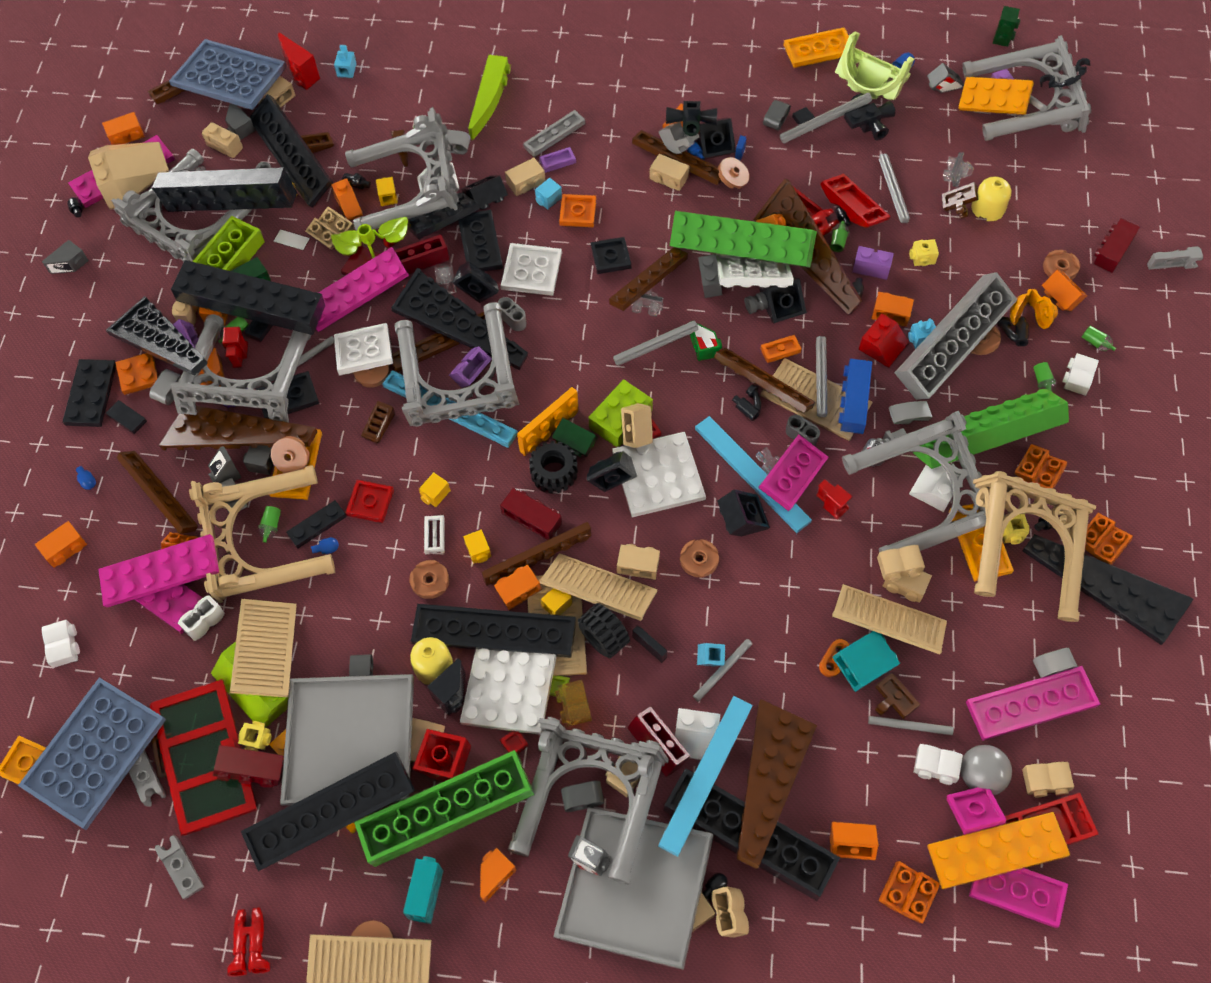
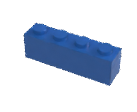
[838,358,872,434]

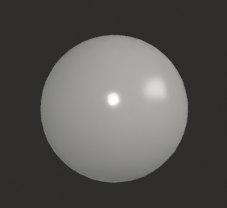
[960,745,1012,795]

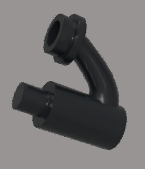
[342,173,371,189]
[997,317,1029,347]
[732,384,761,421]

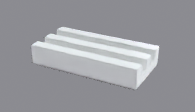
[424,515,445,554]

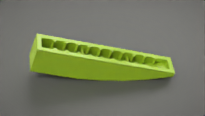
[468,55,511,140]

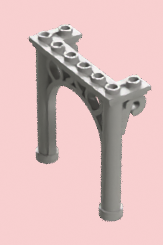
[962,35,1091,141]
[345,107,459,231]
[111,149,252,263]
[394,302,519,427]
[170,314,311,422]
[842,411,1005,552]
[508,717,669,885]

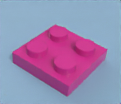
[947,787,1006,835]

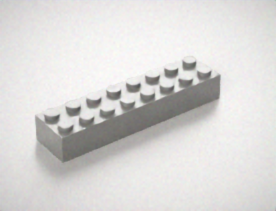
[895,272,1017,400]

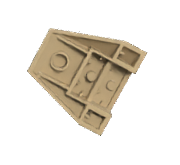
[88,142,169,210]

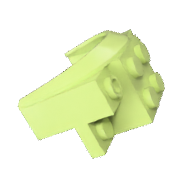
[835,32,914,100]

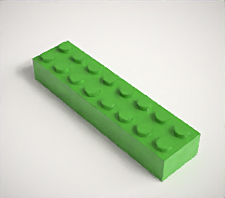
[670,211,817,267]
[913,389,1069,469]
[354,750,534,867]

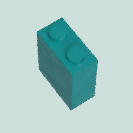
[832,631,900,692]
[403,856,443,924]

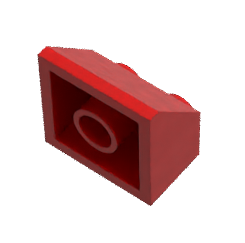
[858,314,909,368]
[413,729,471,782]

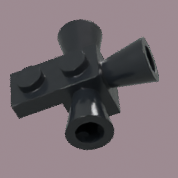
[844,93,895,141]
[666,101,717,136]

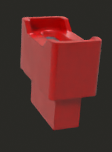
[222,327,248,368]
[816,479,853,520]

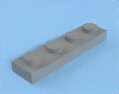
[523,110,585,157]

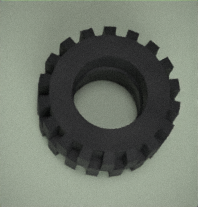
[529,441,578,494]
[578,603,630,658]

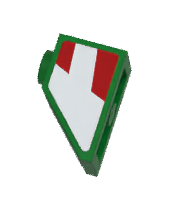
[689,321,722,361]

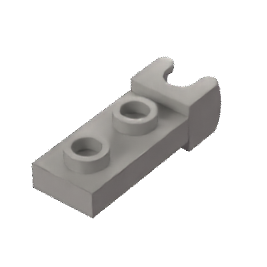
[1147,246,1203,270]
[129,750,166,807]
[155,835,204,900]

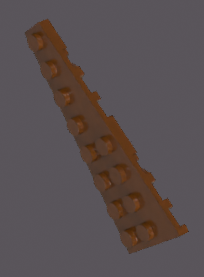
[753,179,862,315]
[159,406,317,451]
[737,699,817,869]

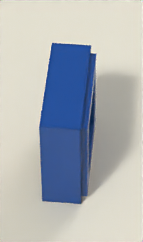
[735,135,747,160]

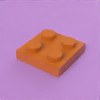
[559,194,596,227]
[115,353,158,395]

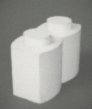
[1062,353,1099,396]
[178,596,225,641]
[42,620,80,668]
[914,744,963,785]

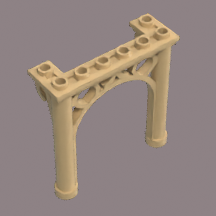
[189,465,335,603]
[973,471,1096,622]

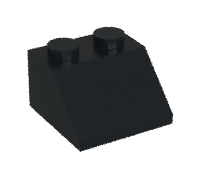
[697,118,736,158]
[461,175,508,210]
[452,261,499,303]
[759,277,807,323]
[586,451,637,492]
[717,489,770,537]
[427,658,466,716]

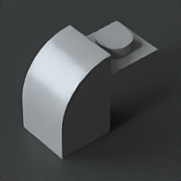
[659,122,699,154]

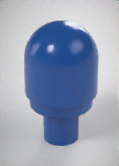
[686,142,705,160]
[76,466,96,490]
[311,537,339,555]

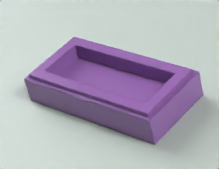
[539,147,576,173]

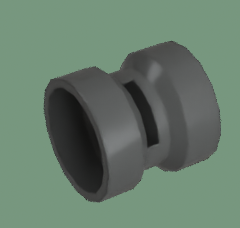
[744,292,768,314]

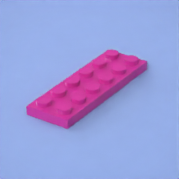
[68,135,175,208]
[316,247,409,332]
[98,534,219,608]
[966,666,1100,741]

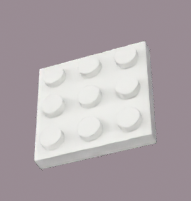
[501,243,562,296]
[334,323,393,375]

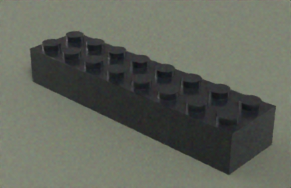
[152,167,297,212]
[171,260,325,335]
[664,768,840,901]

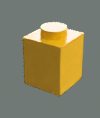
[376,177,398,206]
[419,472,450,507]
[463,529,491,564]
[541,588,573,615]

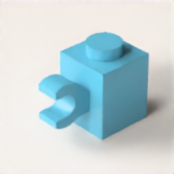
[334,45,357,78]
[908,318,936,349]

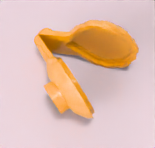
[1010,289,1058,329]

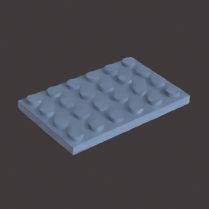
[169,39,287,110]
[18,677,166,830]

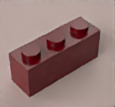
[1093,218,1140,273]
[395,234,450,274]
[500,488,562,540]
[627,707,690,777]
[213,745,284,788]

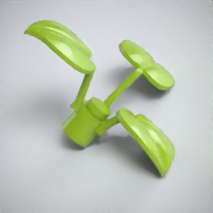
[331,217,408,259]

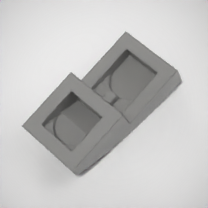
[888,401,932,424]

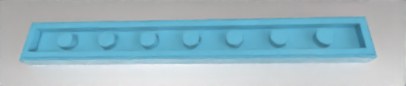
[382,370,518,448]
[695,416,812,533]
[658,696,753,857]

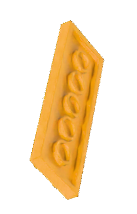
[927,812,1070,890]

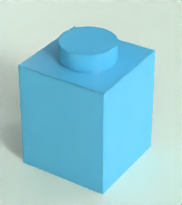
[535,178,562,209]
[697,643,725,666]

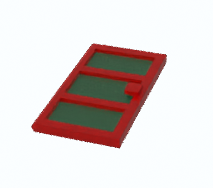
[149,679,258,836]

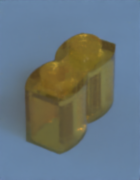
[555,680,592,727]

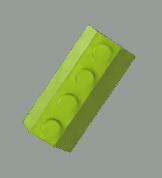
[192,216,265,271]
[211,642,289,728]

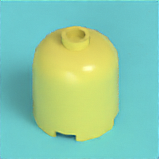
[971,177,1012,221]
[410,637,453,685]

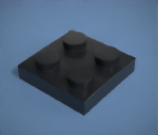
[590,237,631,274]

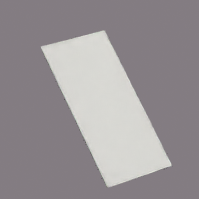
[274,230,310,250]

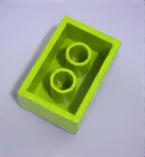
[588,379,653,447]

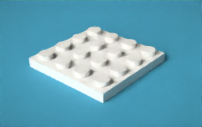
[716,254,793,288]
[612,432,706,517]
[460,648,556,735]

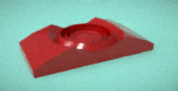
[820,174,891,228]
[1005,793,1099,846]

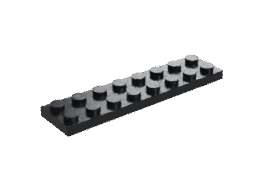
[249,94,333,207]
[411,604,576,658]
[240,751,415,871]

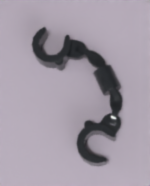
[1040,58,1090,88]

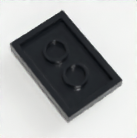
[255,371,320,419]

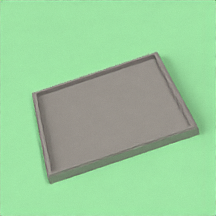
[280,674,414,806]
[553,807,714,970]

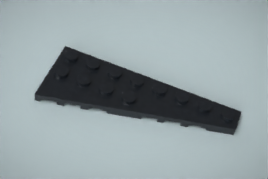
[391,268,528,370]
[106,296,208,376]
[1022,534,1194,645]

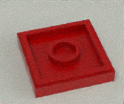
[345,480,394,523]

